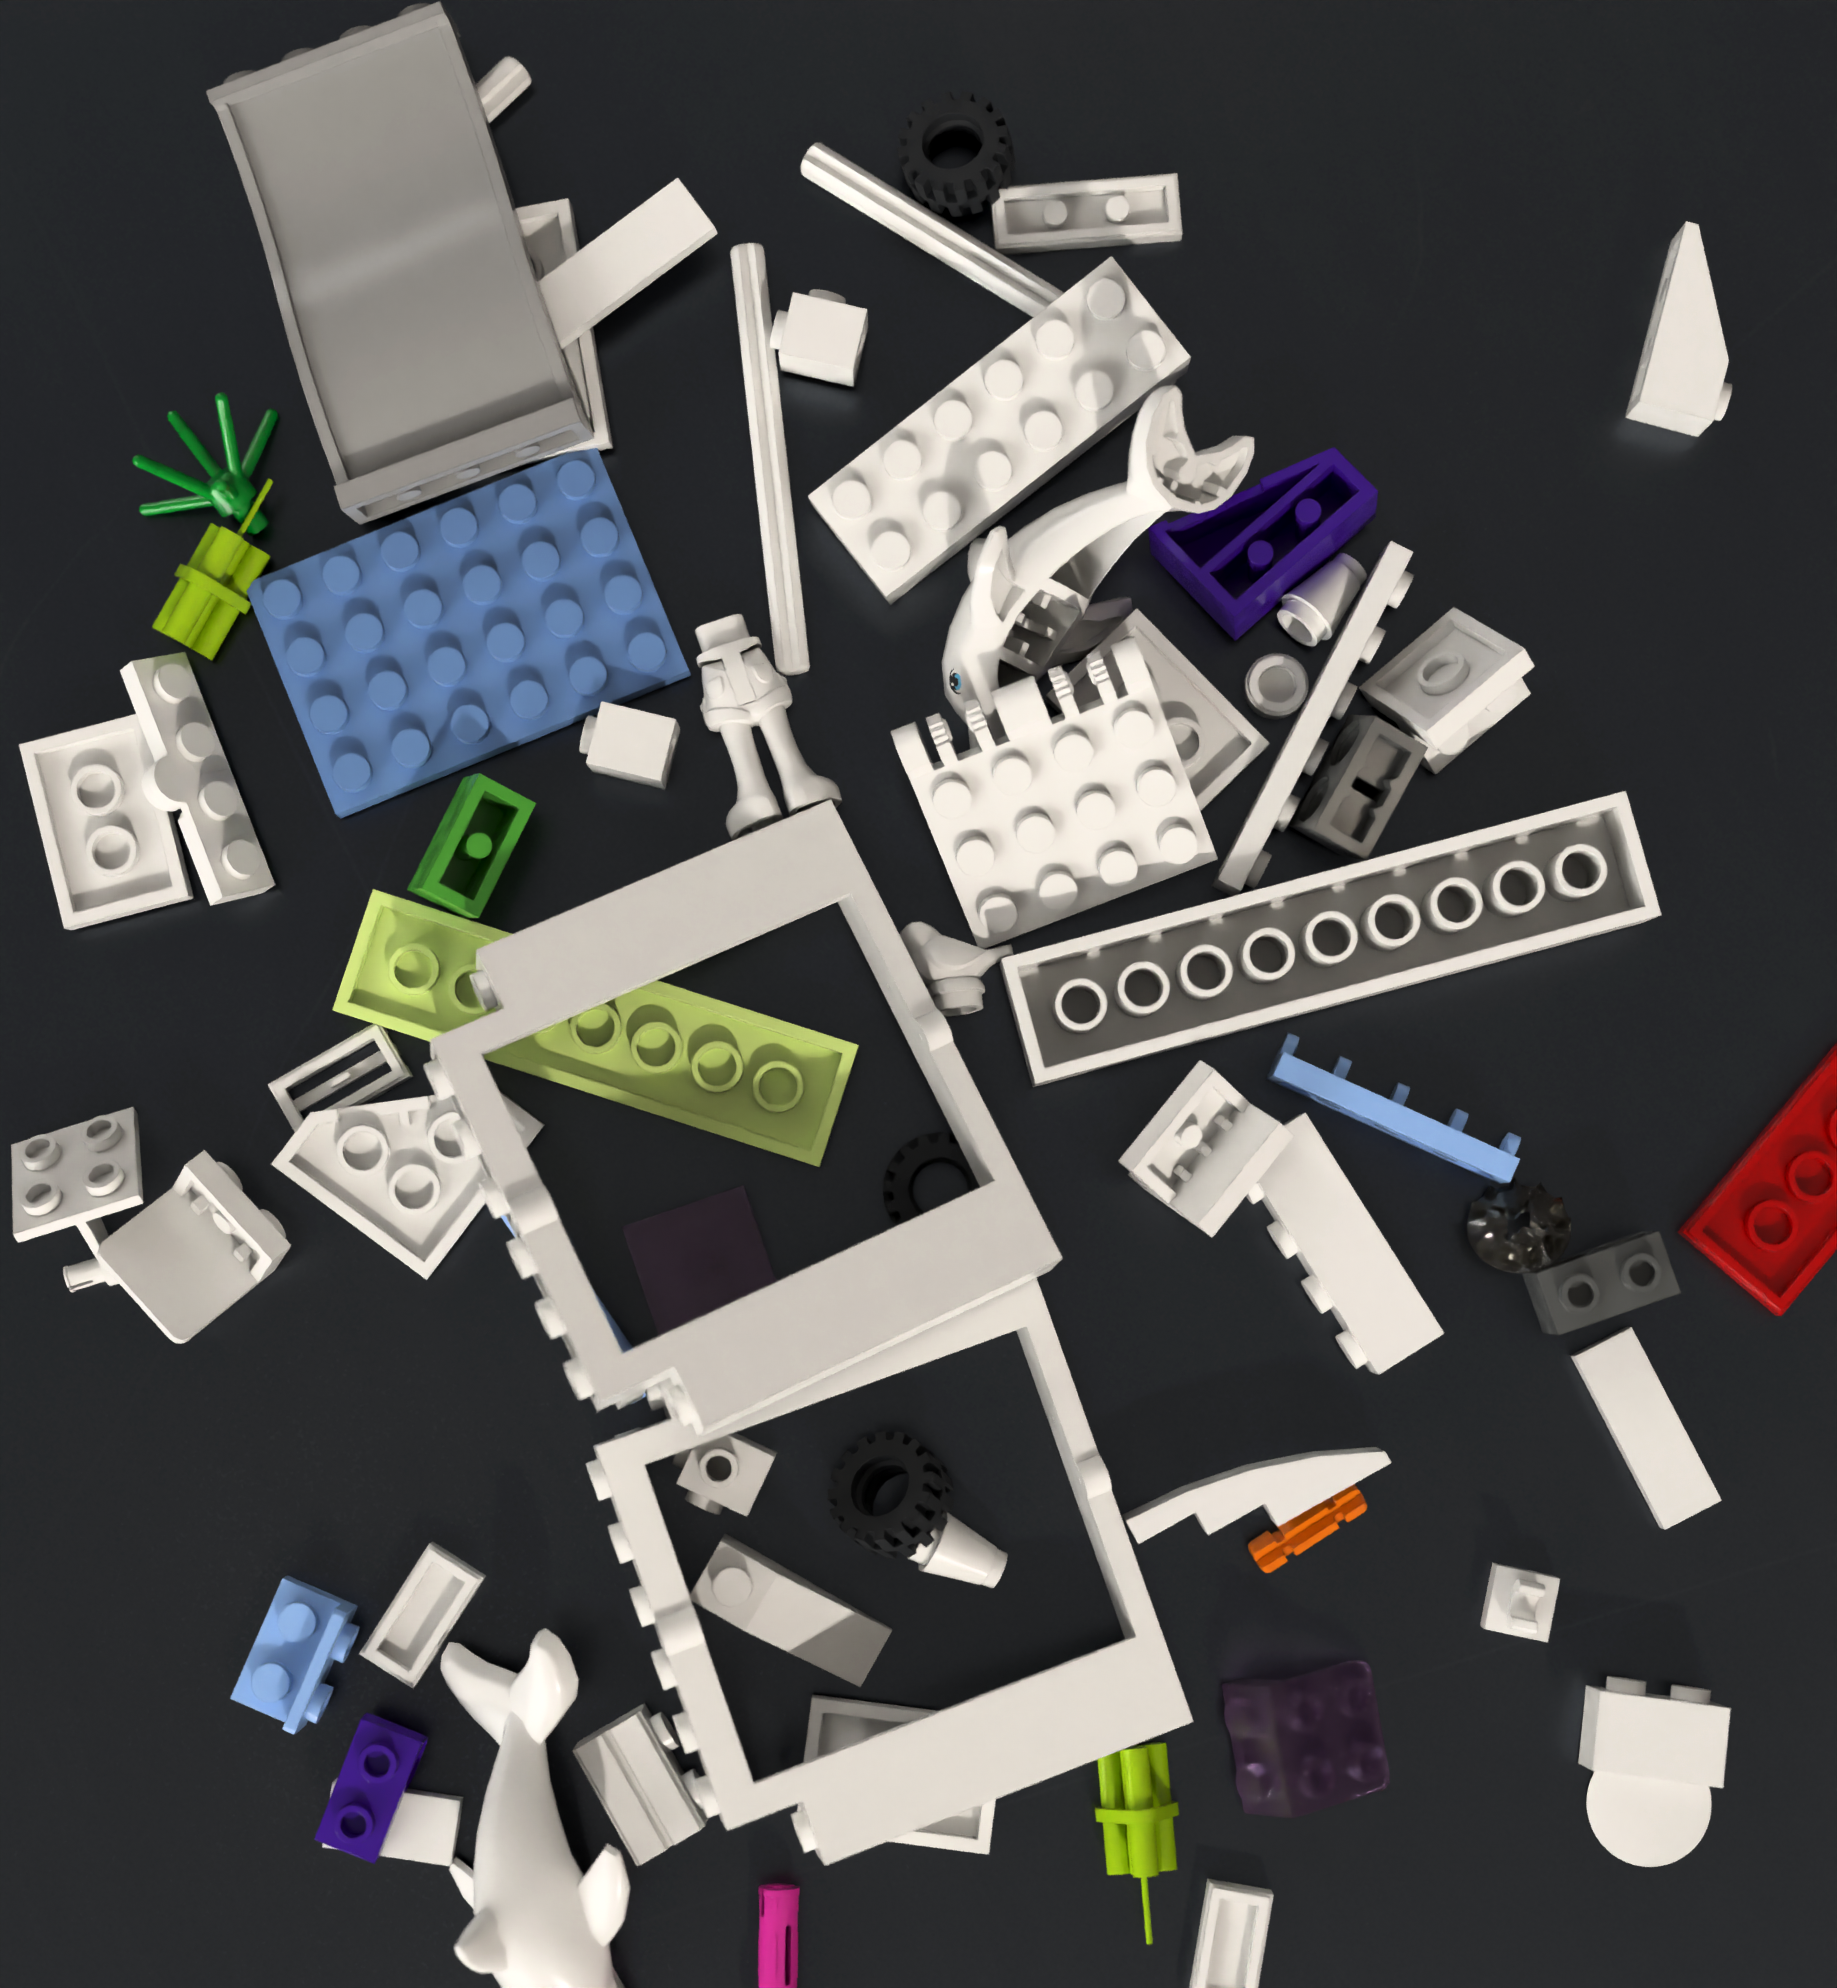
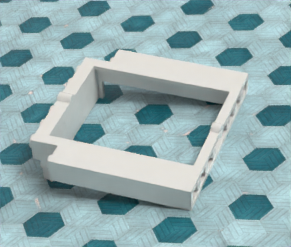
[424,799,1062,1438]
[586,1277,1194,1865]

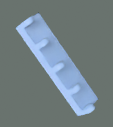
[1266,1032,1521,1184]

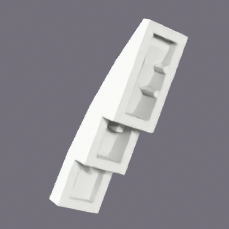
[1122,1447,1392,1544]

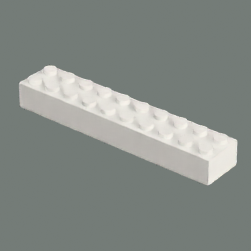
[999,791,1662,1087]

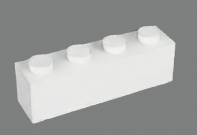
[1246,1112,1444,1375]

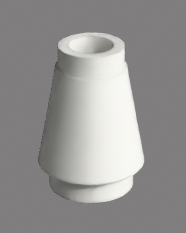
[1277,553,1367,647]
[907,1511,1008,1589]

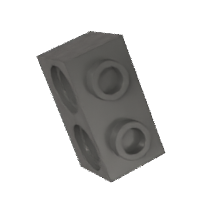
[1289,714,1428,860]
[1522,1231,1681,1335]

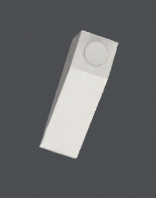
[1625,221,1732,437]
[690,1533,892,1687]

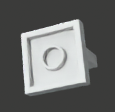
[1359,607,1534,775]
[1118,1060,1294,1237]

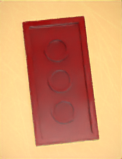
[1678,1043,1837,1316]

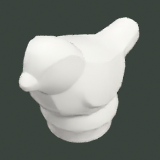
[899,921,1014,1017]

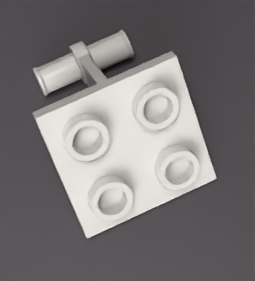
[11,1107,143,1293]

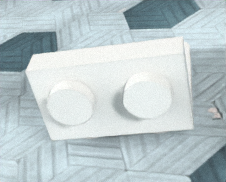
[97,1150,291,1344]

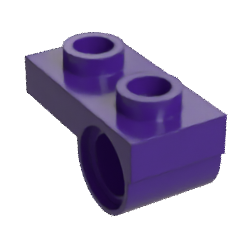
[314,1712,428,1864]

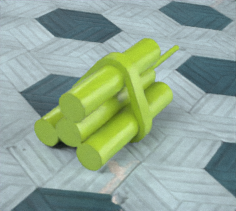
[152,478,274,660]
[1095,1742,1179,1944]

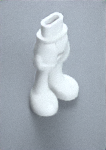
[695,614,842,840]

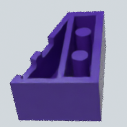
[1148,447,1378,641]

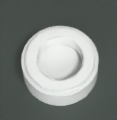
[1243,653,1309,719]

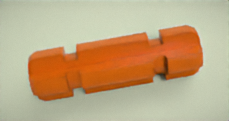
[1248,1484,1368,1573]

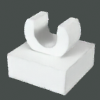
[1480,1562,1560,1643]

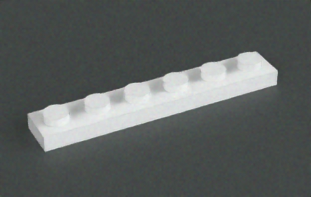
[1211,541,1414,896]

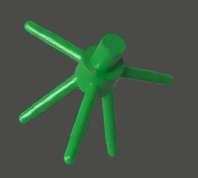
[132,392,278,536]

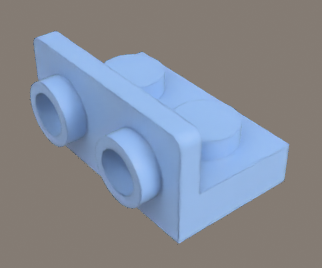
[230,1575,360,1735]

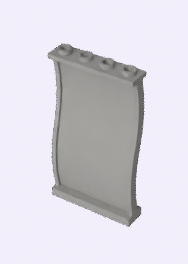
[206,1,594,525]

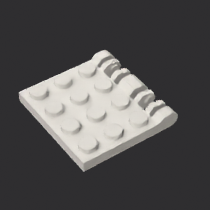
[891,636,1218,949]

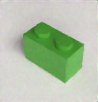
[407,773,536,919]

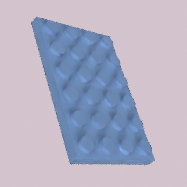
[247,448,691,819]

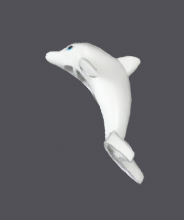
[941,386,1254,749]
[440,1628,630,1988]

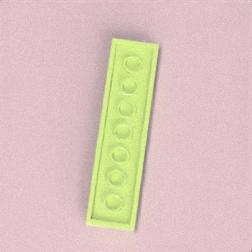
[332,889,859,1167]

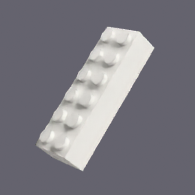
[808,256,1191,605]

